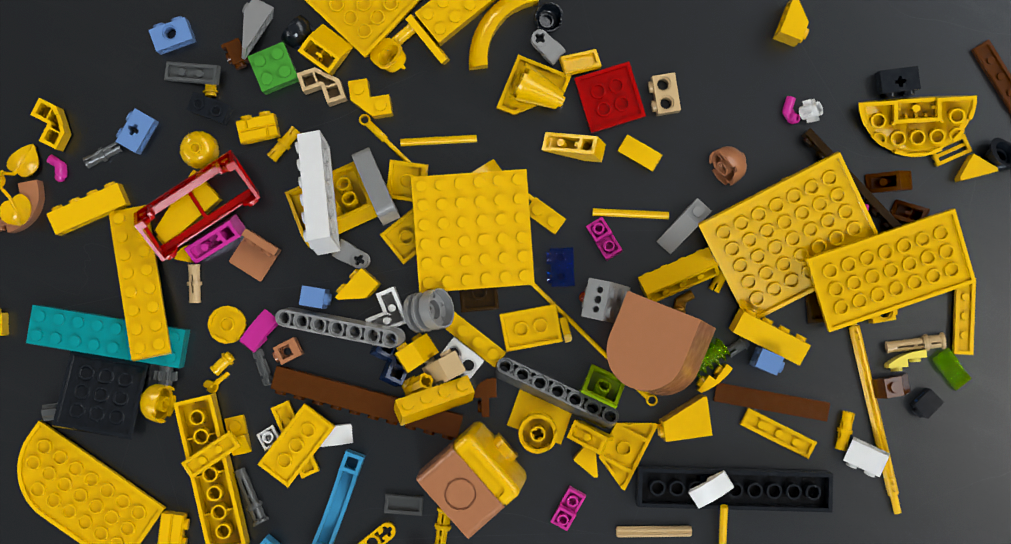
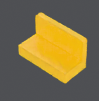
[567,420,614,455]

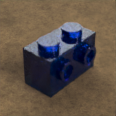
[546,247,575,287]

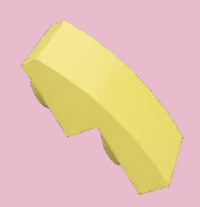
[884,349,927,372]

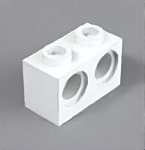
[442,337,484,379]

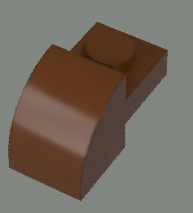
[474,377,497,417]

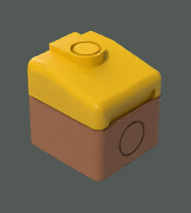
[416,421,527,539]

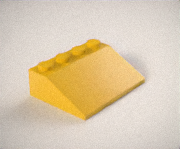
[285,161,378,248]

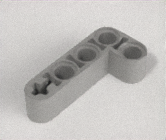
[351,147,401,226]

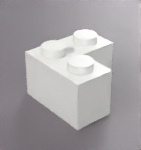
[365,286,406,337]

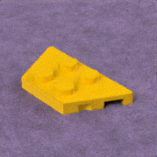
[598,422,658,491]

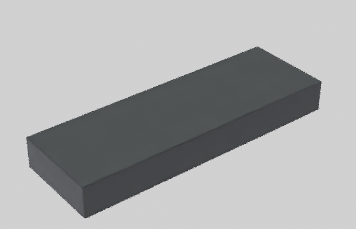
[164,61,221,85]

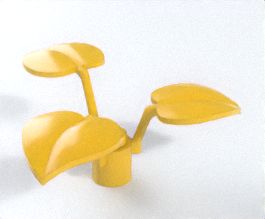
[0,144,39,226]

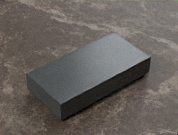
[384,493,424,516]

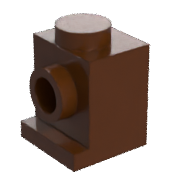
[221,38,250,70]

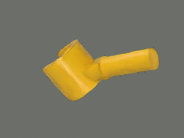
[203,372,230,393]

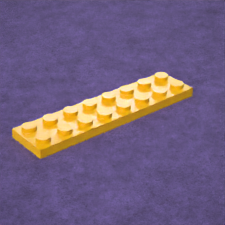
[109,205,172,361]

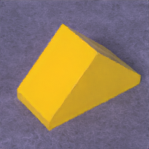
[954,154,998,182]
[573,446,598,478]

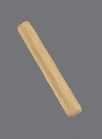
[616,525,692,537]

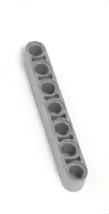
[275,307,405,348]

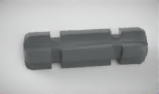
[252,349,273,386]

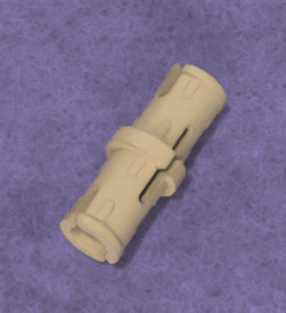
[187,264,202,303]

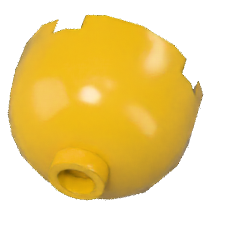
[180,131,219,169]
[140,384,176,423]

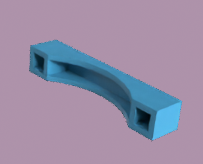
[312,449,366,544]

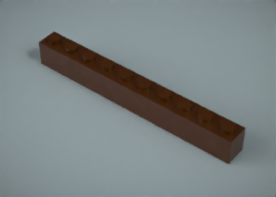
[271,365,464,440]

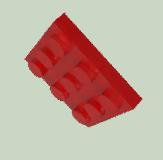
[574,61,646,133]

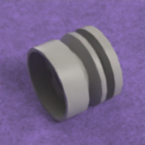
[403,288,454,333]

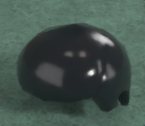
[534,2,563,33]

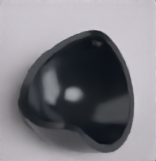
[281,15,314,49]

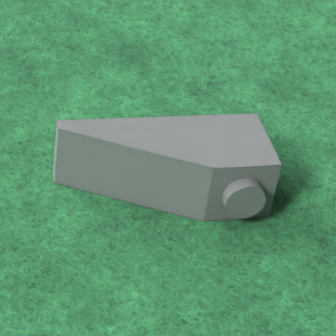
[242,0,274,60]
[656,198,711,254]

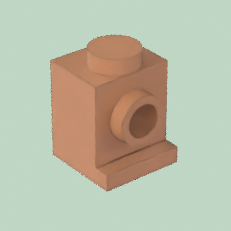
[272,337,305,365]

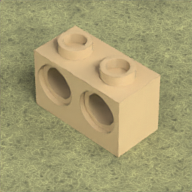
[648,72,681,116]

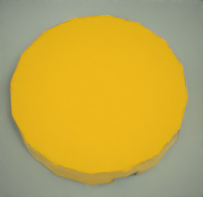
[207,306,247,344]

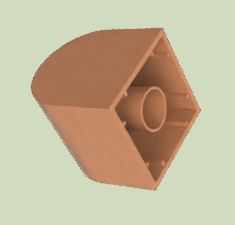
[606,291,716,396]

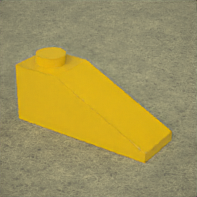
[541,132,606,162]

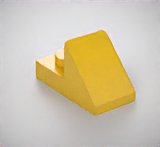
[224,414,252,456]

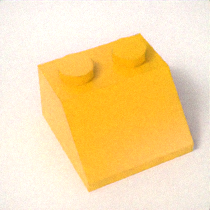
[773,0,809,47]

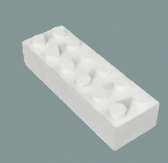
[295,130,340,255]

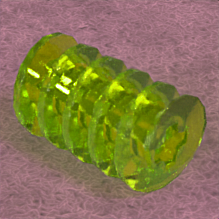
[697,338,731,378]

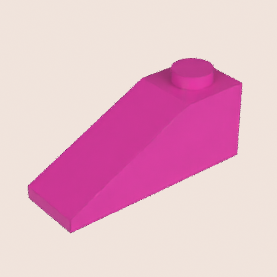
[184,214,246,264]

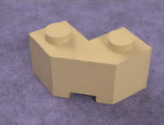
[296,67,348,107]
[422,349,466,387]

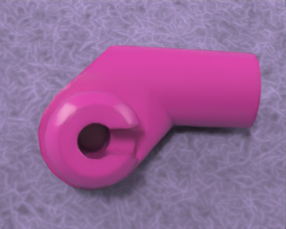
[782,96,800,124]
[46,154,68,182]

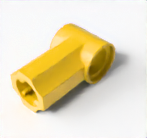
[401,373,433,396]

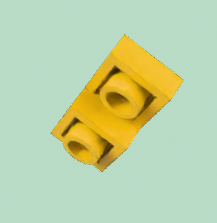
[618,134,663,171]
[696,363,733,393]

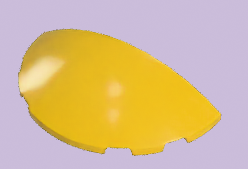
[858,95,977,157]

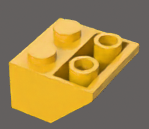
[298,24,353,76]
[335,268,382,300]

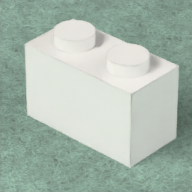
[843,437,890,477]

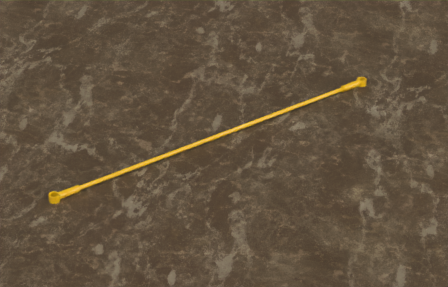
[359,114,658,406]

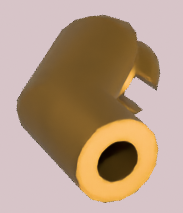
[673,290,695,313]

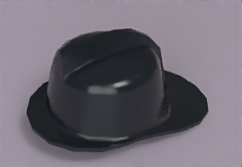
[984,138,1011,169]

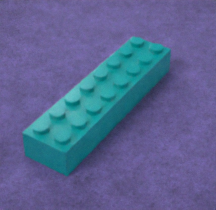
[26,305,190,368]

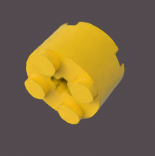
[518,413,558,454]

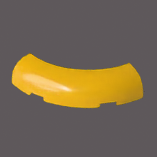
[469,0,539,70]

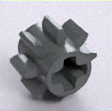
[153,365,178,386]

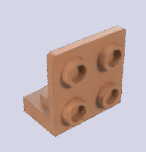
[229,228,281,281]

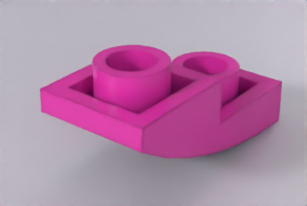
[586,217,623,261]
[240,309,278,353]
[550,485,586,531]

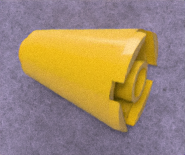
[509,63,565,109]

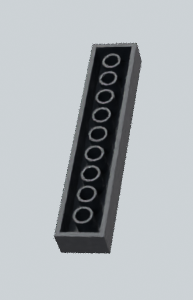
[636,465,833,513]

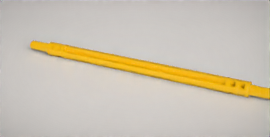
[848,323,902,514]

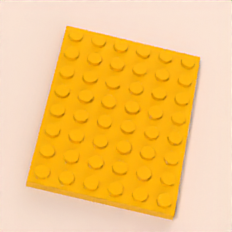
[698,151,878,318]

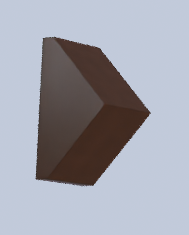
[890,199,930,224]

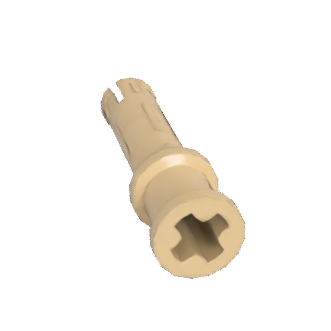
[885,332,946,353]

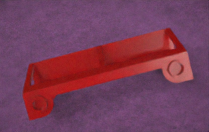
[134,150,261,262]

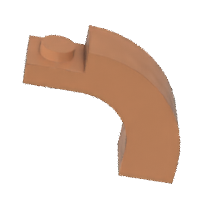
[0,180,45,233]

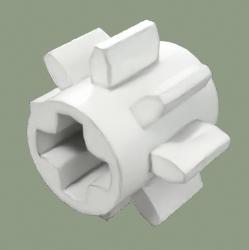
[799,99,823,123]

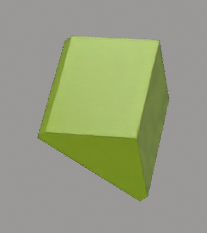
[579,364,625,409]

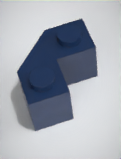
[369,336,407,387]

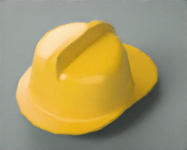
[370,38,406,73]

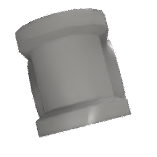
[531,29,566,65]
[332,239,371,269]

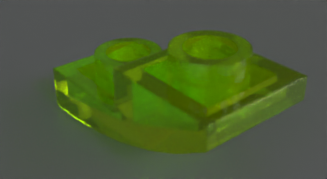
[932,347,972,391]

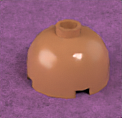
[709,146,747,186]

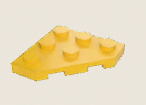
[497,54,571,115]

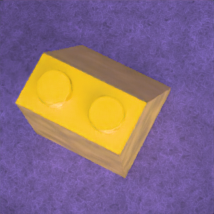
[657,394,713,442]

